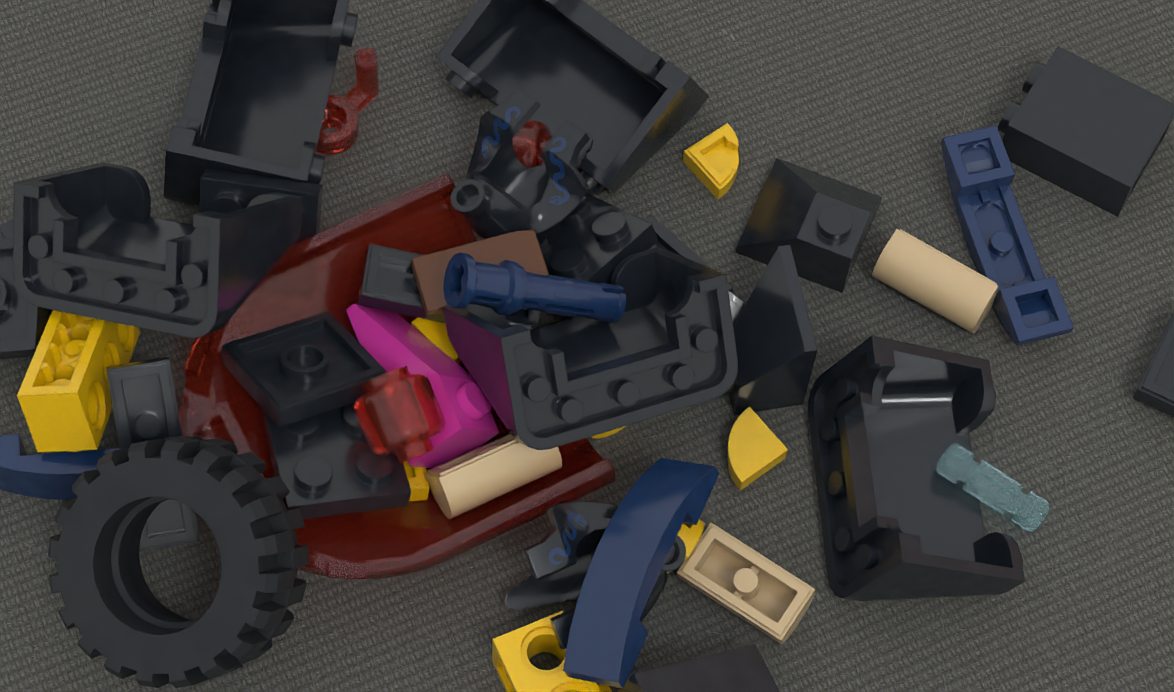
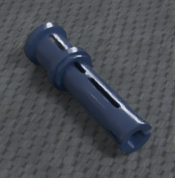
[443,253,626,323]

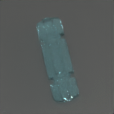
[936,443,1050,532]

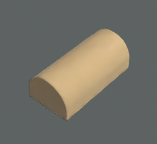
[872,229,998,334]
[425,434,562,519]
[677,523,815,645]

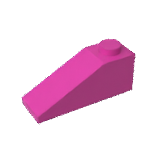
[346,304,500,468]

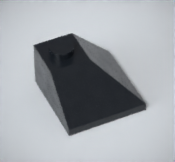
[735,158,882,293]
[723,245,817,415]

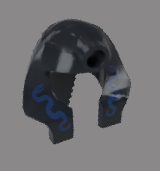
[451,88,593,239]
[505,502,686,649]

